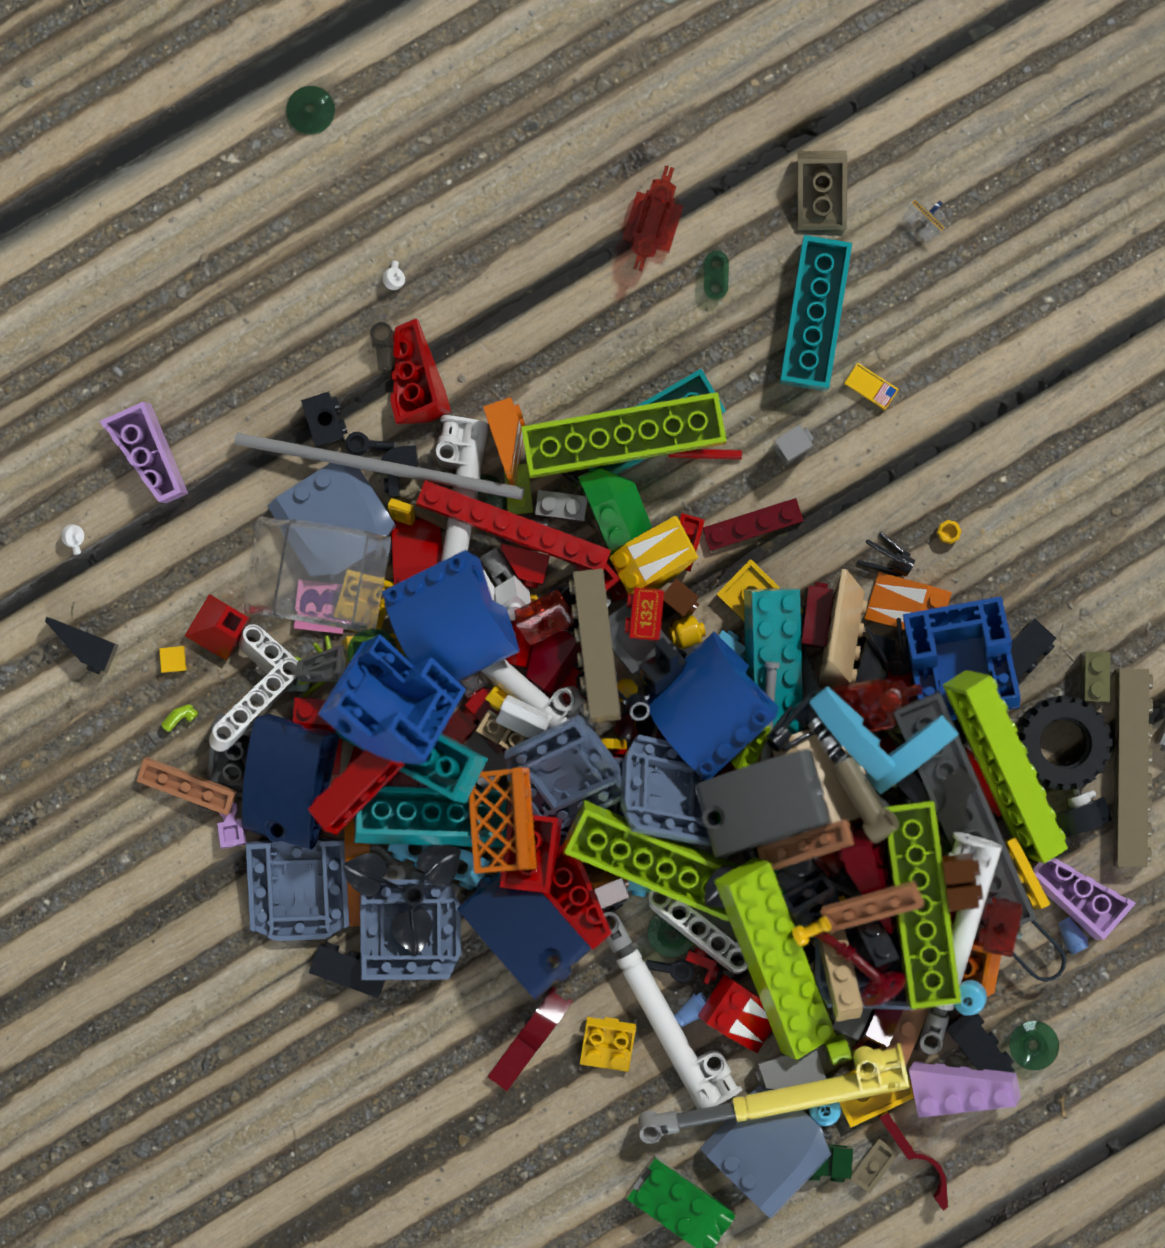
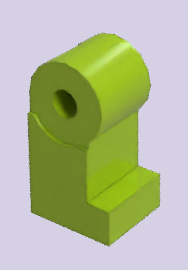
[823,1033,852,1066]

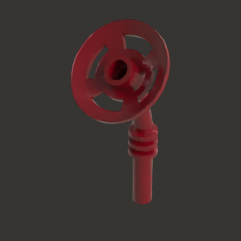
[814,931,906,1006]

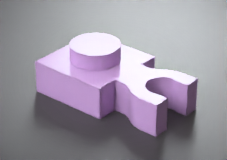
[217,803,246,849]

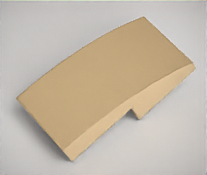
[475,710,529,750]

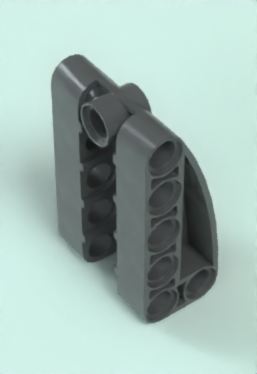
[695,749,833,858]

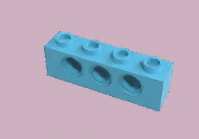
[388,844,491,891]

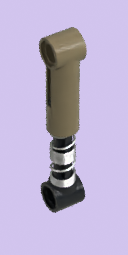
[792,692,899,843]

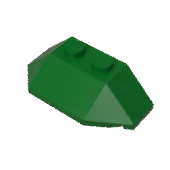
[578,467,652,556]

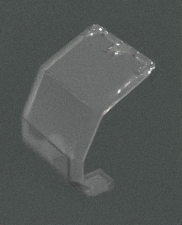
[241,517,391,635]

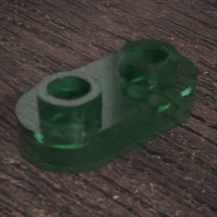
[704,251,729,301]

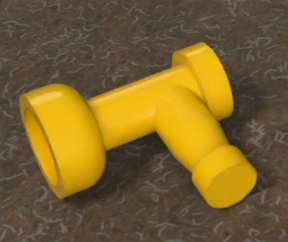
[792,916,832,947]

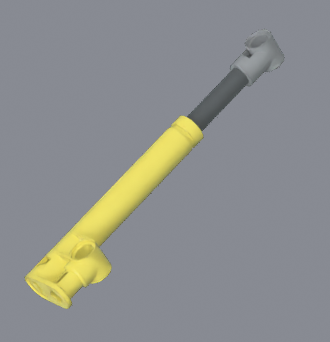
[638,1043,910,1144]

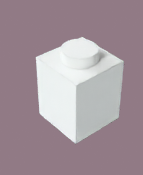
[495,576,532,621]

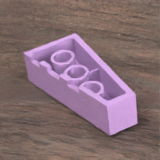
[99,402,189,503]
[1030,858,1136,941]
[909,1061,1021,1118]

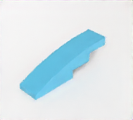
[809,686,896,781]
[865,715,958,794]

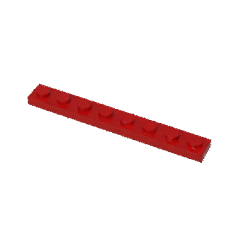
[416,480,611,571]

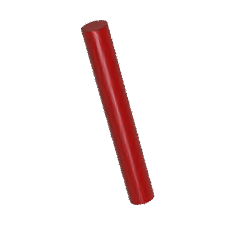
[668,449,742,460]

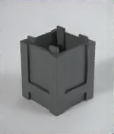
[609,602,672,676]

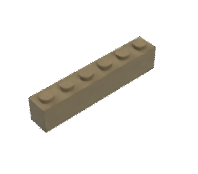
[569,569,620,723]

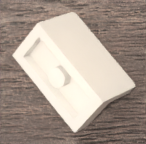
[496,695,553,738]

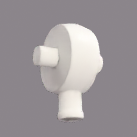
[382,260,405,290]
[61,524,84,555]
[1067,789,1096,808]

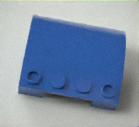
[382,550,520,681]
[903,596,1021,720]
[646,631,779,781]
[319,635,466,764]

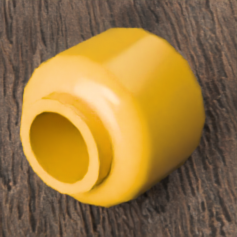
[668,616,706,650]

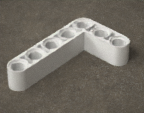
[209,625,298,752]
[648,890,748,974]

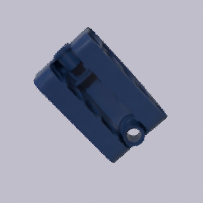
[242,714,339,850]
[457,871,592,1000]

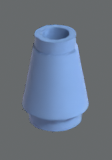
[1057,917,1089,955]
[674,992,707,1027]

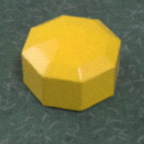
[936,520,962,545]
[617,679,638,702]

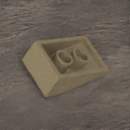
[797,150,847,230]

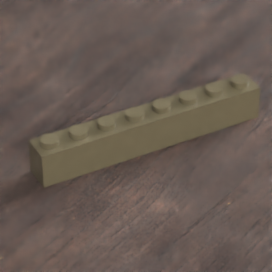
[1113,669,1153,867]

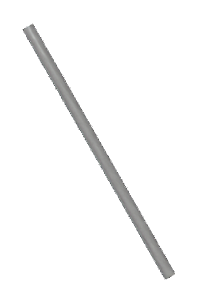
[235,433,524,500]

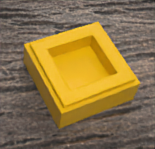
[388,498,415,525]
[159,646,187,673]

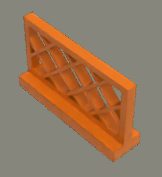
[469,767,537,874]

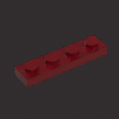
[703,498,804,551]

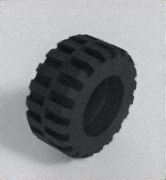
[1016,696,1112,790]

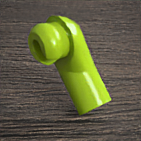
[161,704,198,732]

